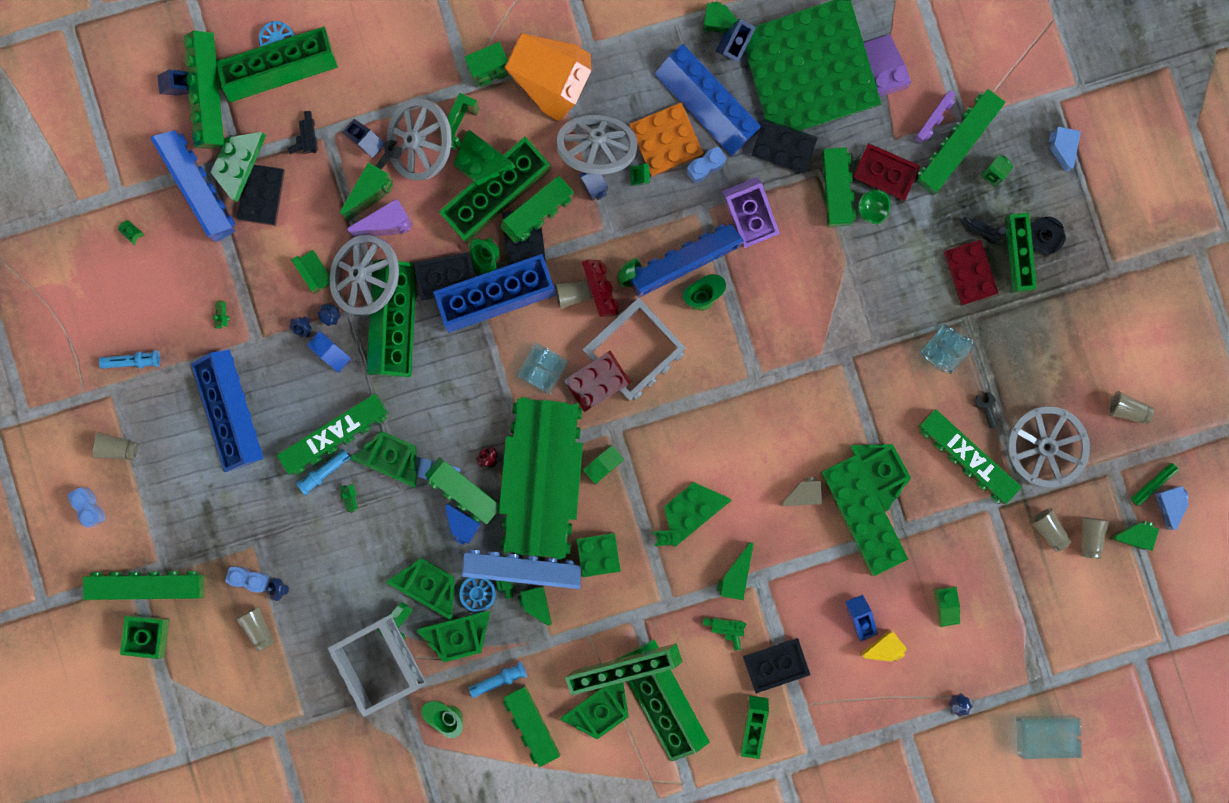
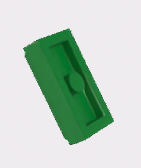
[291,250,330,294]

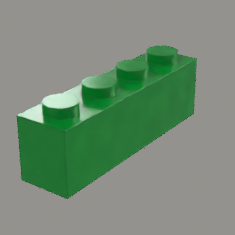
[822,147,856,228]
[500,176,574,244]
[1005,213,1037,293]
[425,457,500,524]
[503,685,561,768]

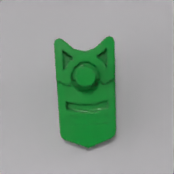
[118,220,145,245]
[212,300,230,329]
[340,484,357,513]
[653,529,682,547]

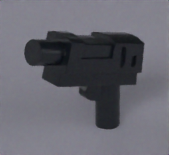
[287,111,318,155]
[961,216,1006,244]

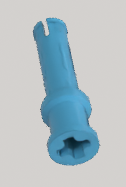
[99,350,161,369]
[296,449,350,496]
[468,661,527,698]

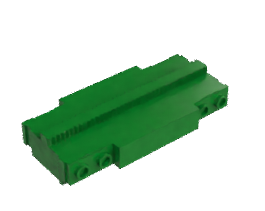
[499,397,583,559]

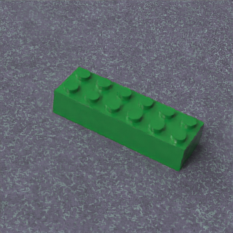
[439,136,551,243]
[819,455,909,576]

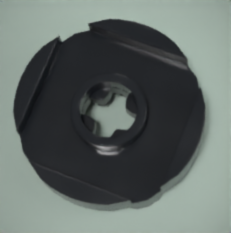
[1030,216,1066,255]

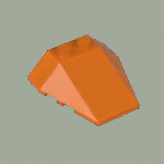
[504,33,591,121]

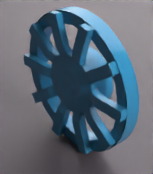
[259,21,295,47]
[459,577,496,612]

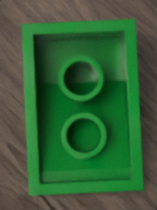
[339,163,394,221]

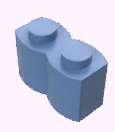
[686,147,727,183]
[68,487,105,528]
[225,566,271,592]

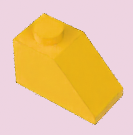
[860,630,907,662]

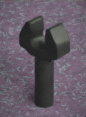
[375,140,402,170]
[975,392,997,428]

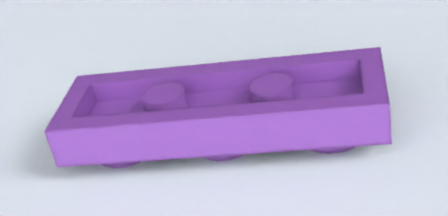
[914,90,956,144]

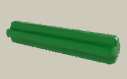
[1130,463,1179,506]

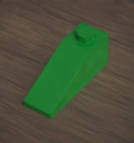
[717,542,754,601]
[741,695,769,759]

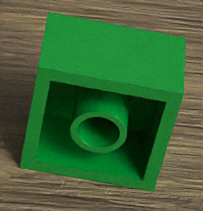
[464,41,508,87]
[577,533,621,577]
[120,614,169,659]

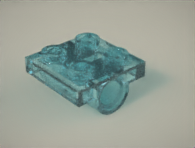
[920,324,975,374]
[517,342,569,394]

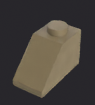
[781,477,822,506]

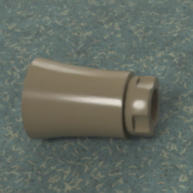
[555,280,594,310]
[1108,391,1154,425]
[93,432,138,460]
[1030,508,1071,552]
[1081,517,1109,559]
[236,606,274,651]

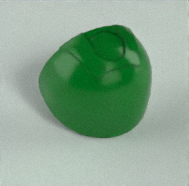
[857,190,891,224]
[617,257,642,287]

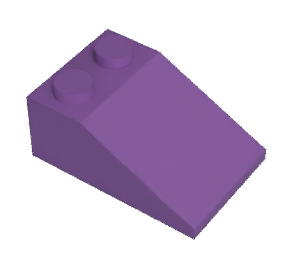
[864,34,911,97]
[722,177,780,248]
[347,199,413,237]

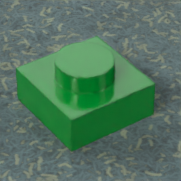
[630,164,650,186]

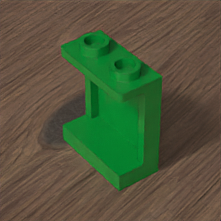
[440,92,480,150]

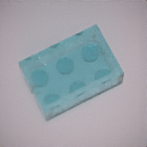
[1016,715,1082,759]

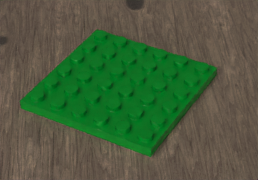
[745,0,882,131]

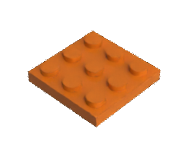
[629,102,704,177]

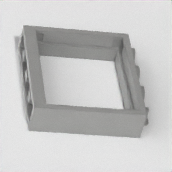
[583,298,686,401]
[328,615,427,717]

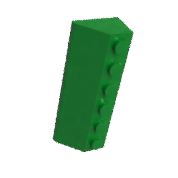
[216,26,338,103]
[367,259,416,377]
[617,639,710,762]

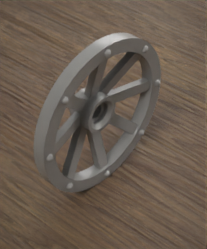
[387,99,451,180]
[557,115,637,174]
[330,235,399,316]
[1007,407,1090,488]

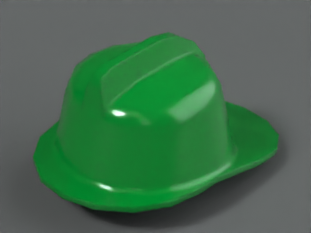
[469,238,500,276]
[683,274,726,311]
[421,701,463,738]

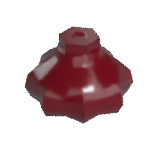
[476,447,497,468]

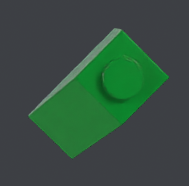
[703,1,737,33]
[981,155,1014,187]
[583,446,624,485]
[1110,520,1159,551]
[518,586,552,626]
[933,586,960,627]

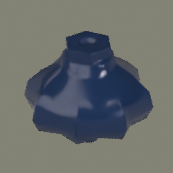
[317,303,341,326]
[289,316,312,337]
[267,578,289,601]
[948,693,973,717]

